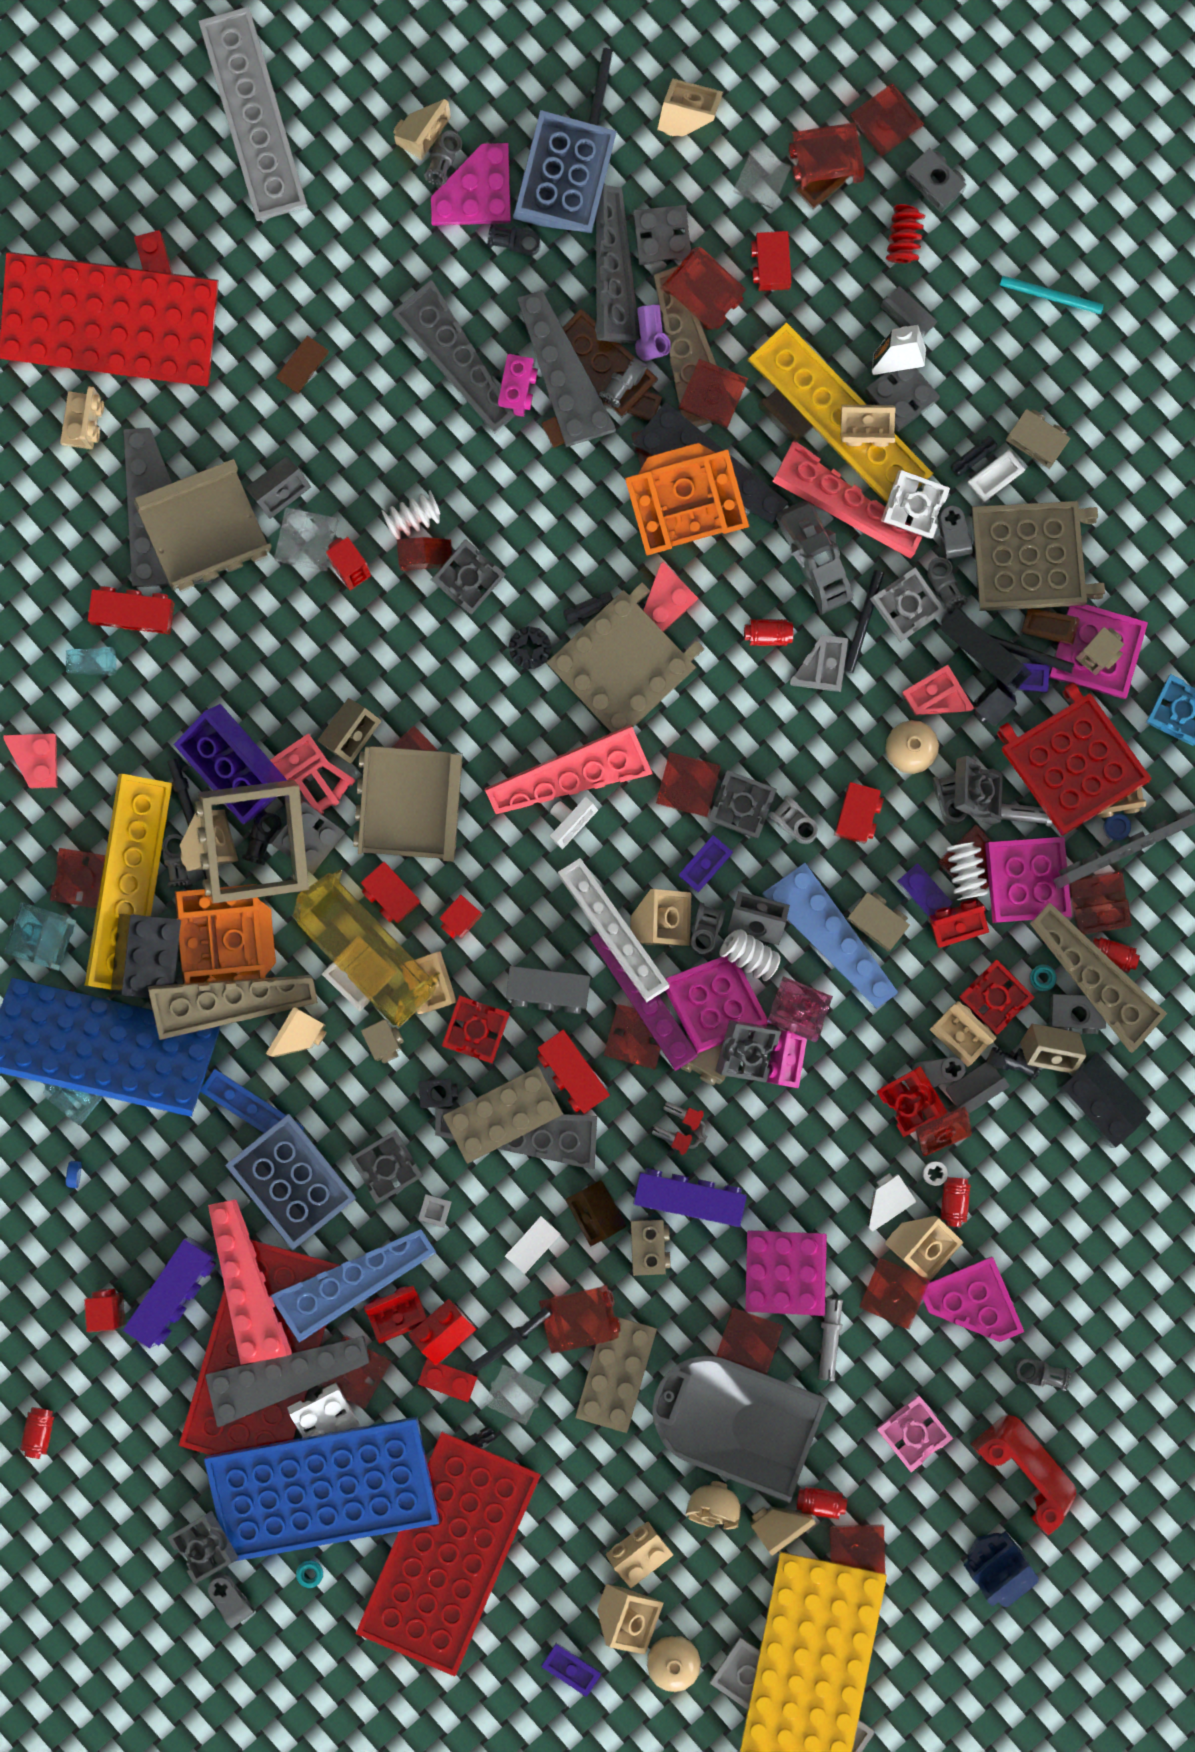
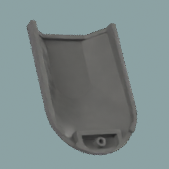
[653,1356,828,1502]

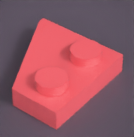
[643,561,698,632]
[902,665,974,716]
[3,734,58,789]

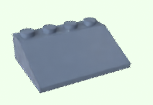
[513,110,617,233]
[226,1114,356,1250]

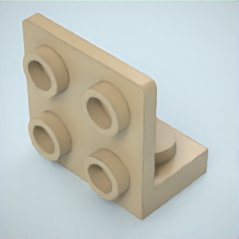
[60,386,104,450]

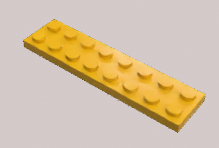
[748,323,933,503]
[85,774,172,990]

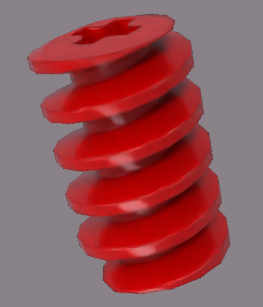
[886,204,925,264]

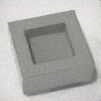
[418,1194,452,1228]

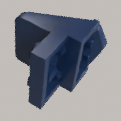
[963,1531,1039,1607]

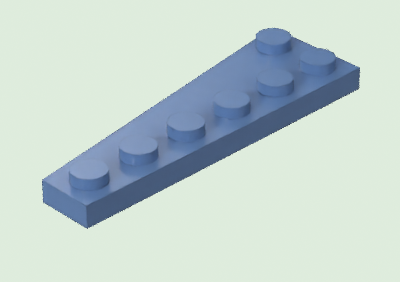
[762,863,898,1009]
[270,1229,436,1342]

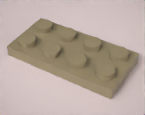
[443,1066,563,1164]
[575,1313,657,1433]

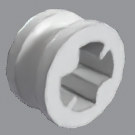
[922,1161,948,1186]

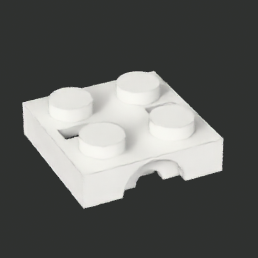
[881,470,950,539]
[287,1383,360,1438]

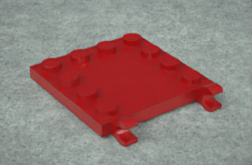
[997,682,1152,836]

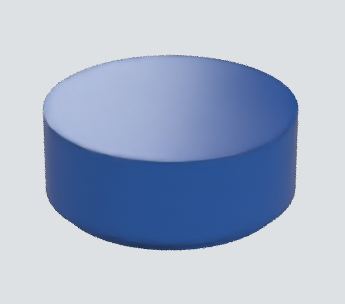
[1103,813,1131,841]
[66,1161,81,1188]

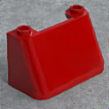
[970,1415,1076,1536]

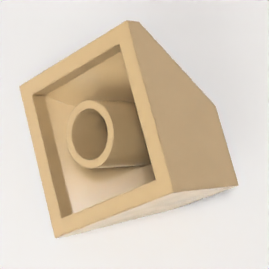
[657,78,723,137]
[394,99,451,160]
[180,810,238,871]
[630,889,691,946]
[266,1007,327,1057]
[884,1216,964,1283]
[750,1507,816,1556]
[597,1584,664,1654]

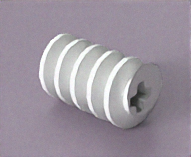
[382,490,440,540]
[946,842,989,900]
[719,929,780,981]

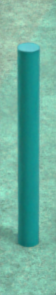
[1000,275,1104,314]

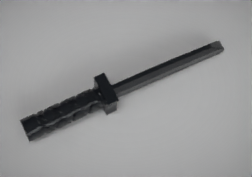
[466,1306,553,1371]

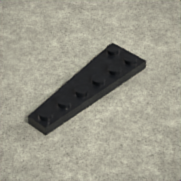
[632,402,789,524]

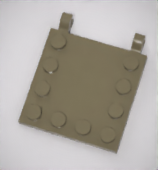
[971,501,1105,611]
[547,582,705,733]

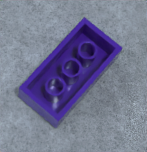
[173,704,288,824]
[633,1168,747,1227]
[123,1237,217,1349]

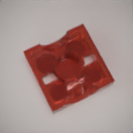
[50,848,105,909]
[603,1004,661,1070]
[321,1334,392,1409]

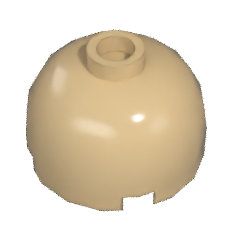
[885,720,939,774]
[685,1481,741,1529]
[647,1636,701,1692]

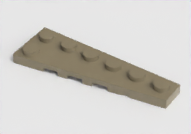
[654,266,734,428]
[1030,903,1167,1053]
[148,975,318,1040]

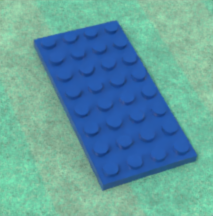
[0,978,220,1117]
[204,1417,440,1562]

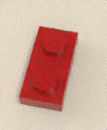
[418,1358,478,1402]

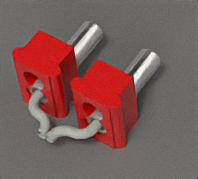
[652,1102,708,1155]

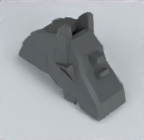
[776,500,853,615]

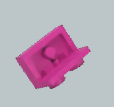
[498,354,538,417]
[766,1030,808,1088]

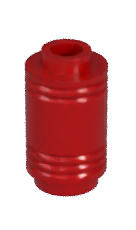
[744,619,793,646]
[1092,937,1140,974]
[940,1177,971,1227]
[20,1407,54,1459]
[796,1486,847,1519]

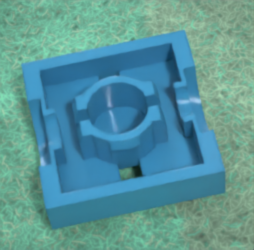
[1145,674,1195,746]

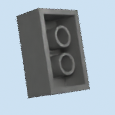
[506,966,590,1014]

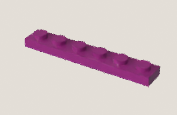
[590,933,698,1071]

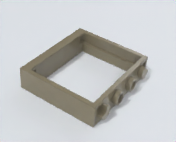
[195,780,309,903]

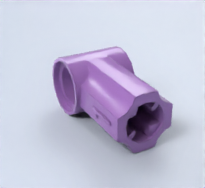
[635,305,671,361]

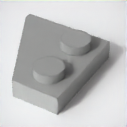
[790,635,848,692]

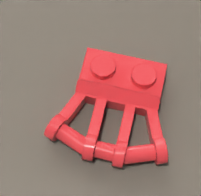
[270,733,356,814]

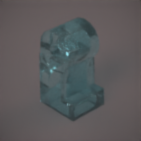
[66,647,116,675]

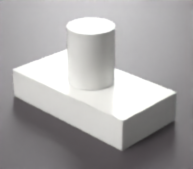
[550,797,598,849]

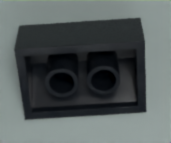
[1057,1052,1151,1148]

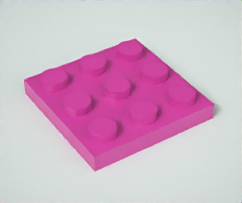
[1049,605,1148,700]
[985,837,1072,923]
[665,954,769,1053]
[745,1230,827,1316]

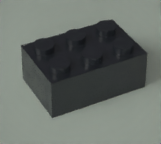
[111,914,181,998]

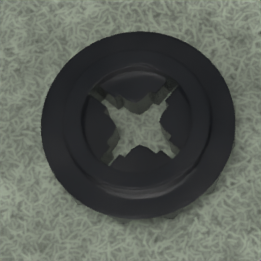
[509,626,551,669]

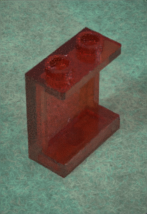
[788,122,864,190]
[660,247,747,330]
[539,1285,621,1354]

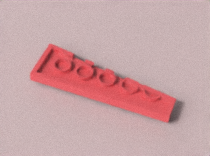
[772,440,923,559]
[485,725,653,814]
[208,1199,292,1365]

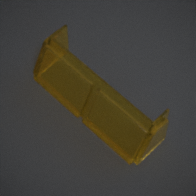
[293,869,440,1027]

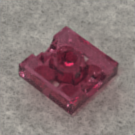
[767,976,833,1042]

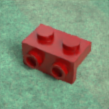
[929,899,989,948]
[364,1286,427,1344]

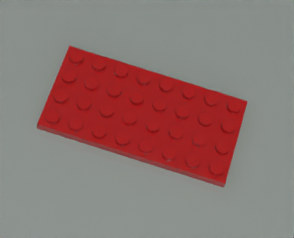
[0,252,219,387]
[179,1239,340,1455]
[355,1431,541,1677]

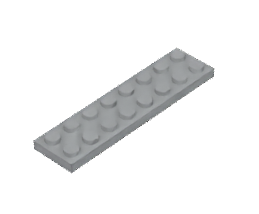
[199,7,307,221]

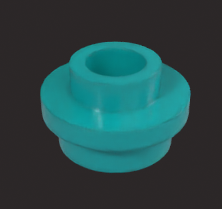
[1030,964,1057,991]
[296,1560,323,1588]

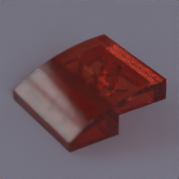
[1069,870,1132,934]

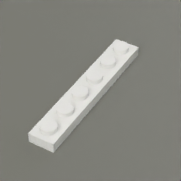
[558,858,669,1002]

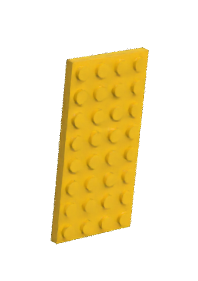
[739,1552,887,1752]

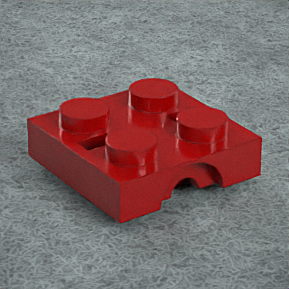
[958,959,1035,1035]
[442,996,510,1064]
[877,1066,948,1137]

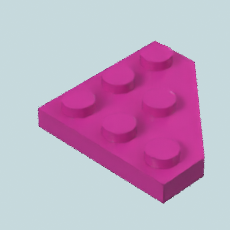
[431,143,511,226]
[918,1256,1024,1342]

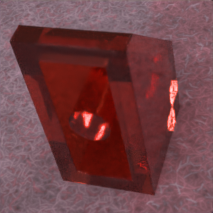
[397,537,453,571]

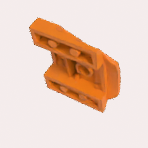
[625,443,749,555]
[175,884,276,984]

